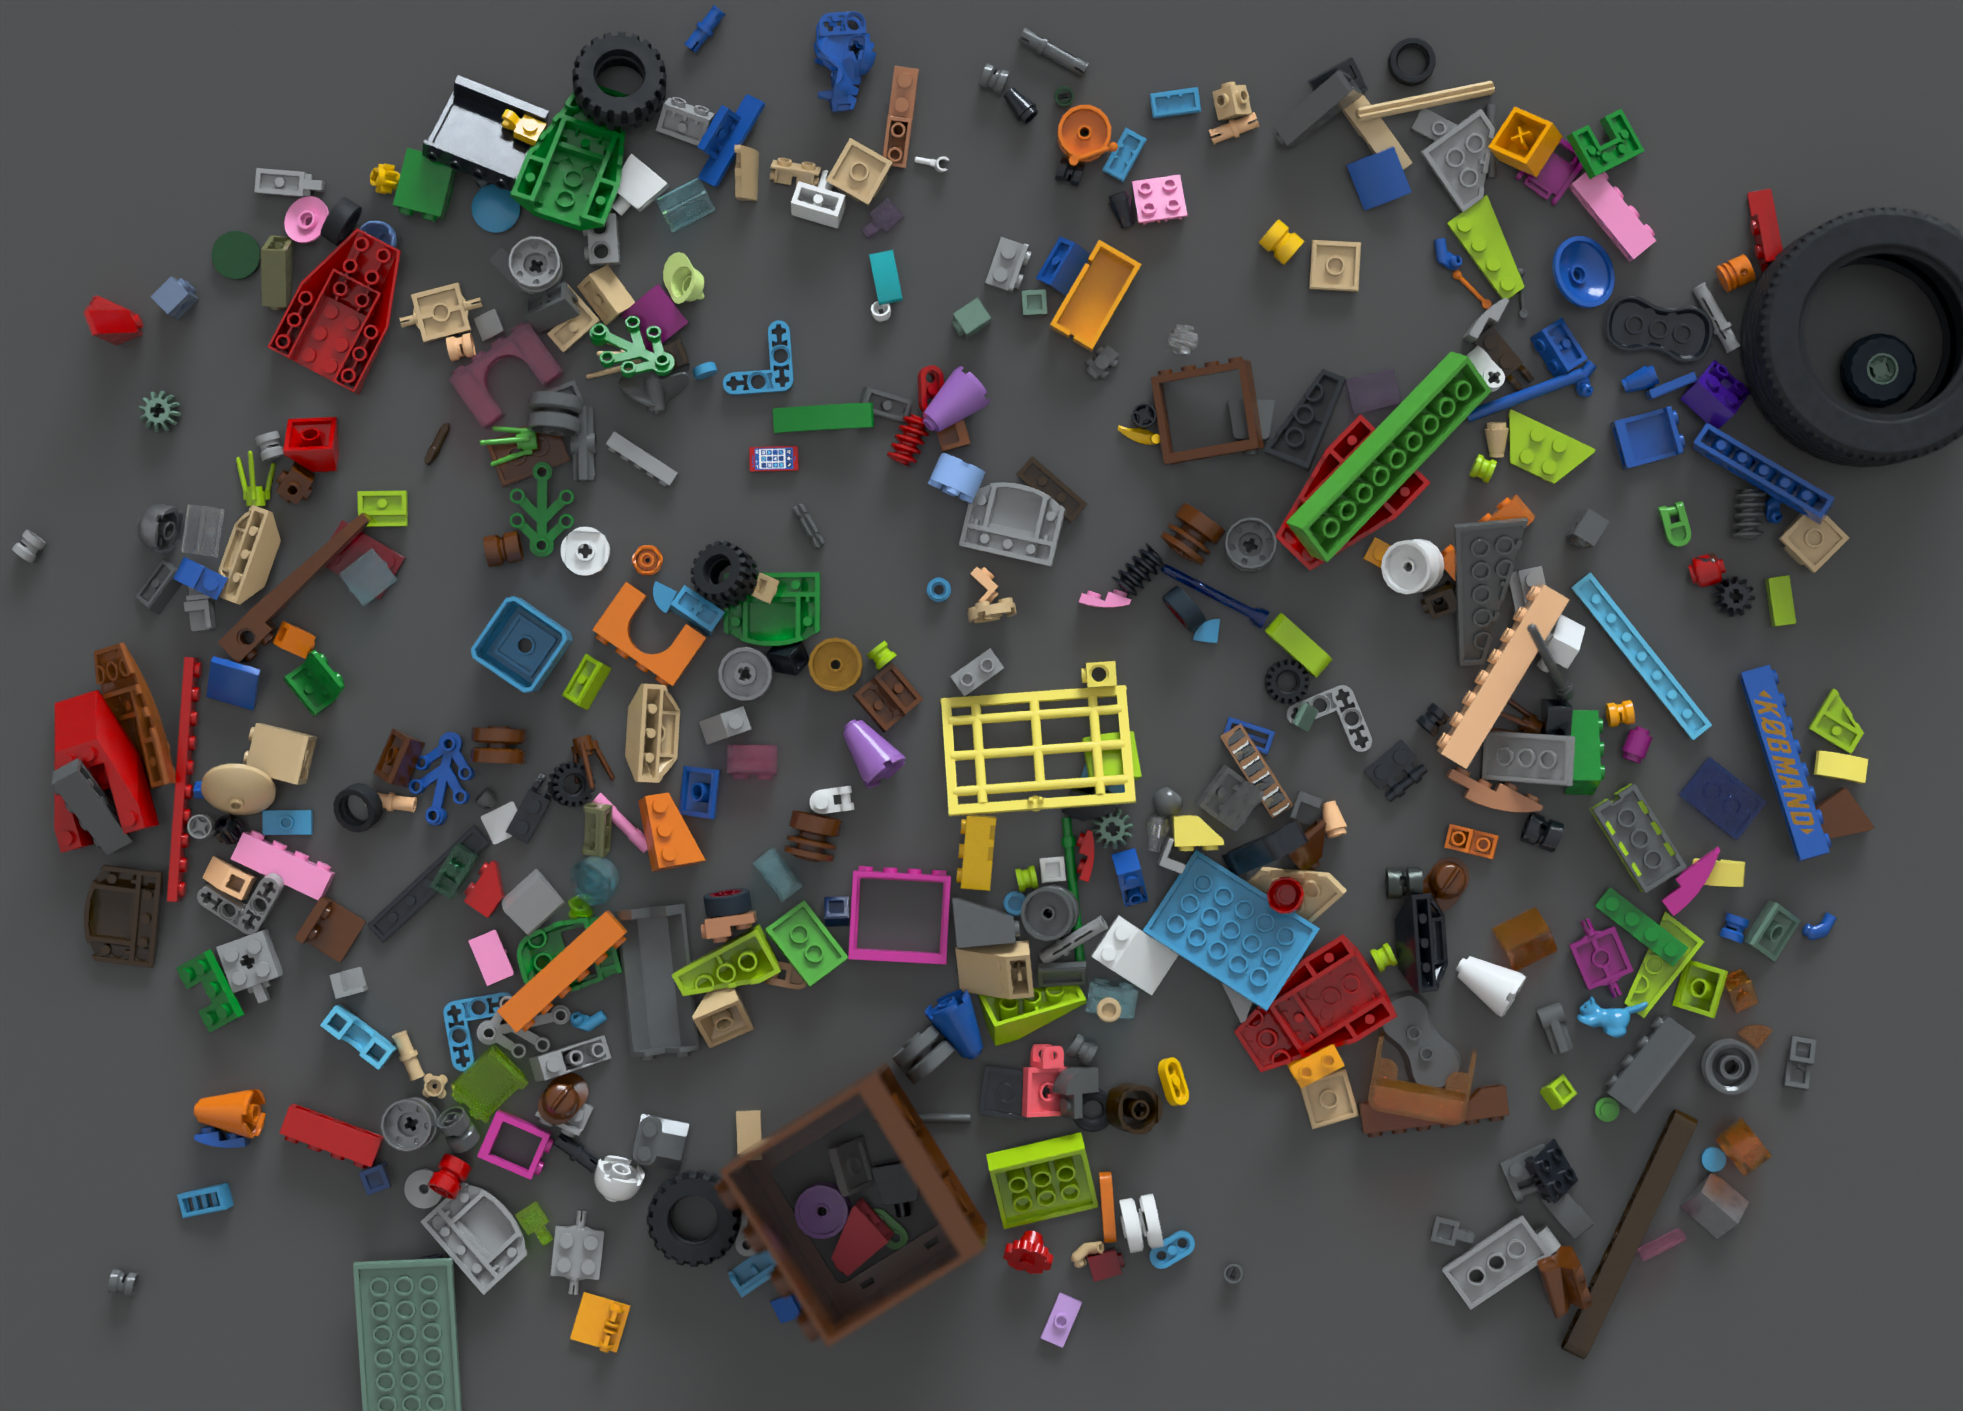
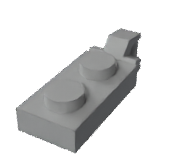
[254,168,325,197]

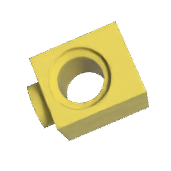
[1081,661,1117,688]

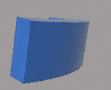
[194,1126,250,1148]

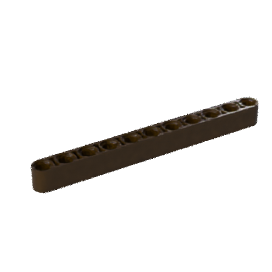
[1561,1109,1698,1360]

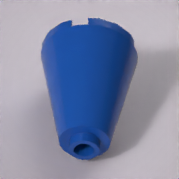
[925,989,984,1060]

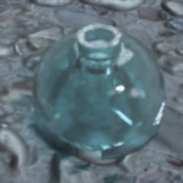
[570,856,620,906]

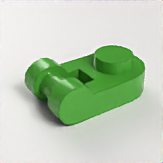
[1658,501,1691,547]

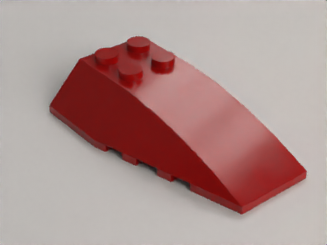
[1275,414,1431,571]
[1234,934,1397,1072]

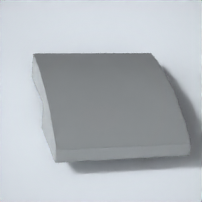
[1463,298,1509,344]

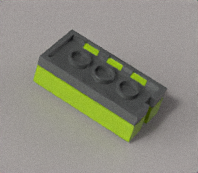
[1589,783,1687,893]

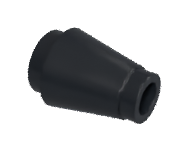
[1004,88,1038,124]
[1108,190,1135,229]

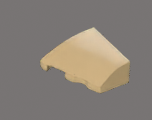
[734,145,759,201]

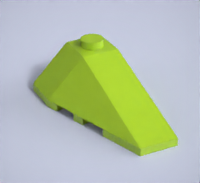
[672,924,781,996]
[978,985,1086,1046]

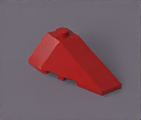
[84,295,144,345]

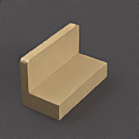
[577,265,635,326]

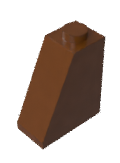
[1815,787,1875,839]

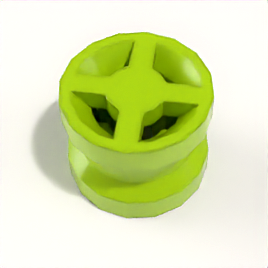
[1469,454,1497,483]
[866,640,897,670]
[1015,865,1039,892]
[1369,943,1398,973]

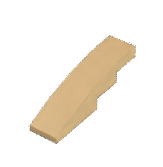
[1343,95,1412,170]

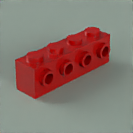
[279,1103,385,1169]

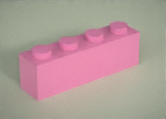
[1568,172,1656,262]
[231,830,336,900]

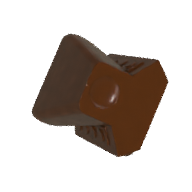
[1537,1246,1592,1318]

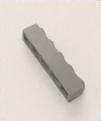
[606,432,679,487]

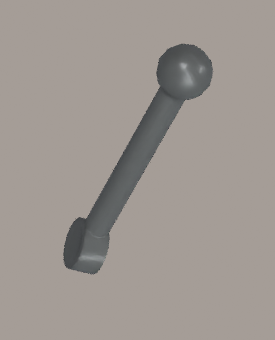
[1517,267,1529,319]

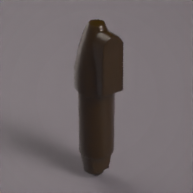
[424,423,450,465]

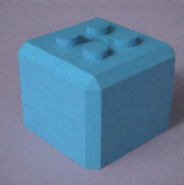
[471,596,573,693]

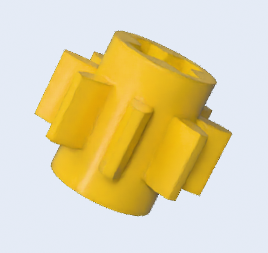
[370,163,400,194]

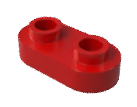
[918,365,944,413]

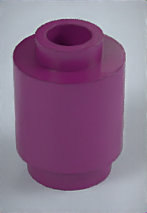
[1622,726,1653,764]

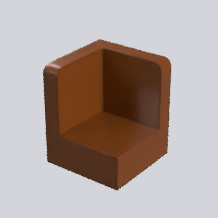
[936,420,970,453]

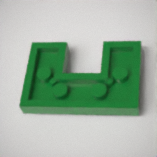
[1566,109,1645,179]
[176,949,244,1033]

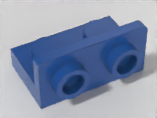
[1530,318,1588,378]

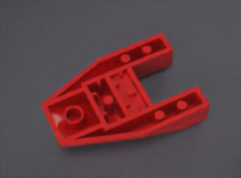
[54,690,159,853]

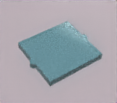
[339,548,398,606]

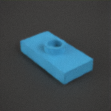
[1149,87,1201,119]
[1102,128,1147,183]
[262,810,313,835]

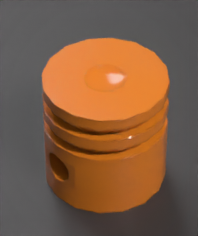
[1715,254,1756,293]

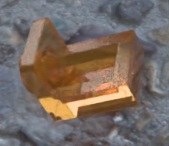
[1724,969,1759,1013]

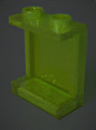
[451,1044,529,1123]

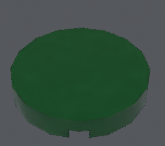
[211,231,261,280]

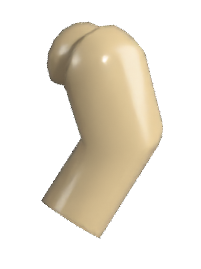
[1071,1241,1104,1268]

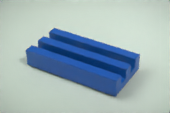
[1645,372,1697,401]
[1221,717,1275,755]

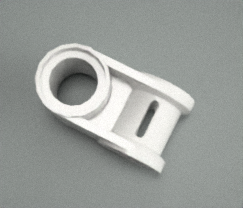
[1466,346,1505,392]

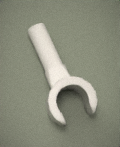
[915,157,949,172]

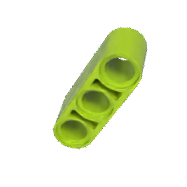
[1264,613,1333,678]

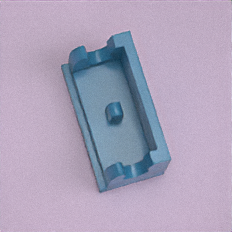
[670,585,725,637]
[728,1249,776,1297]

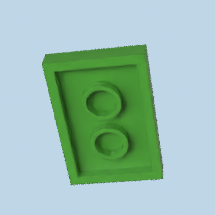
[765,900,848,988]

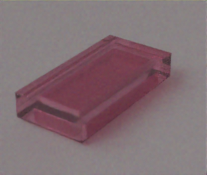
[1637,1228,1687,1261]

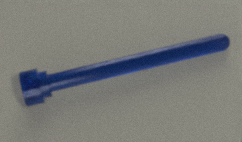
[1161,564,1270,629]

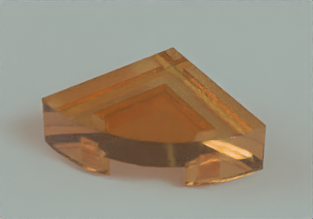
[1737,1024,1773,1049]

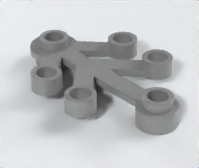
[477,995,571,1058]

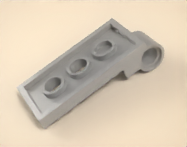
[1442,1215,1561,1310]

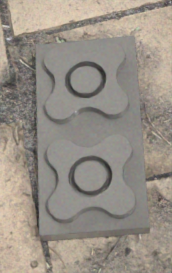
[1482,731,1575,786]

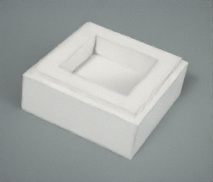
[1039,856,1066,883]

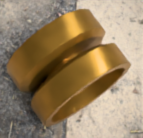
[808,638,863,692]

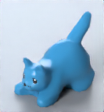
[1577,997,1648,1038]

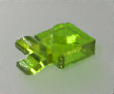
[515,1201,554,1246]

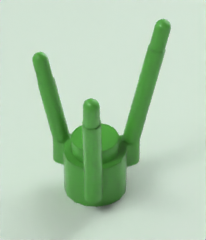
[479,426,538,467]

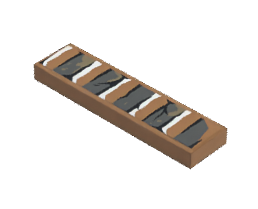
[1220,723,1293,818]

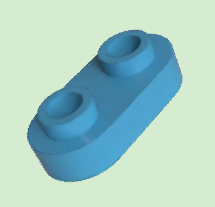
[1149,1230,1195,1269]

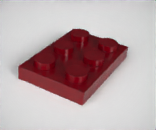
[326,520,406,600]

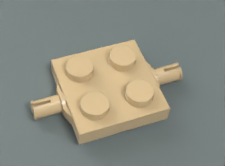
[399,282,483,343]

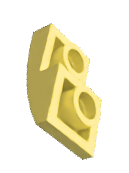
[1814,750,1868,784]
[1693,858,1746,887]

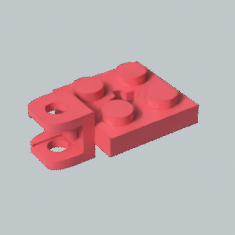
[1022,1044,1068,1117]

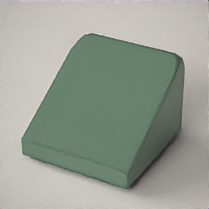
[1292,702,1318,731]

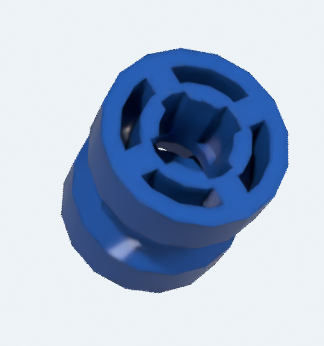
[1719,913,1750,944]

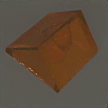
[1492,907,1558,971]

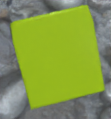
[1539,1074,1577,1110]

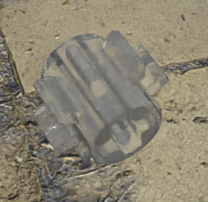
[1168,324,1198,355]

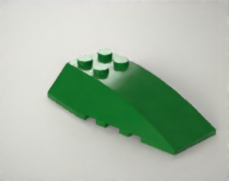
[510,85,629,231]

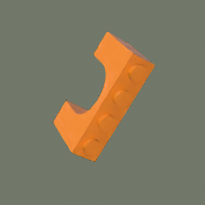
[593,582,708,687]

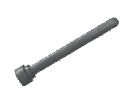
[1527,624,1575,701]

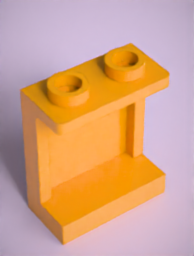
[1287,1044,1345,1088]

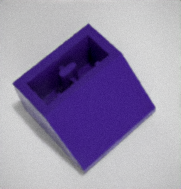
[1680,360,1751,429]

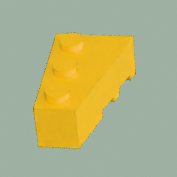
[956,815,996,891]

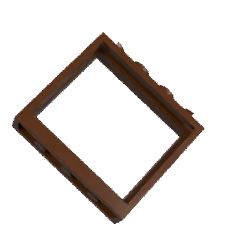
[1151,357,1264,465]

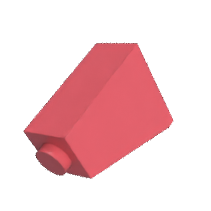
[831,1197,894,1277]

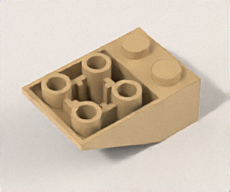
[955,940,1034,999]

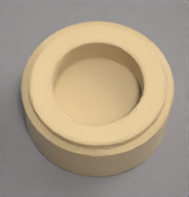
[1096,997,1121,1022]

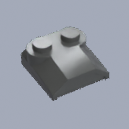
[631,1113,690,1171]

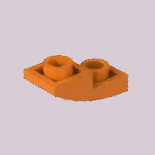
[1444,824,1499,860]

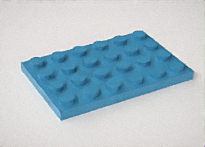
[1143,850,1320,1012]

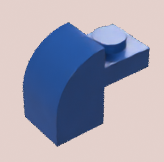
[173,557,228,600]

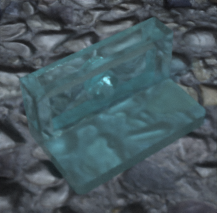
[656,178,715,233]

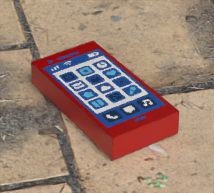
[749,446,799,472]

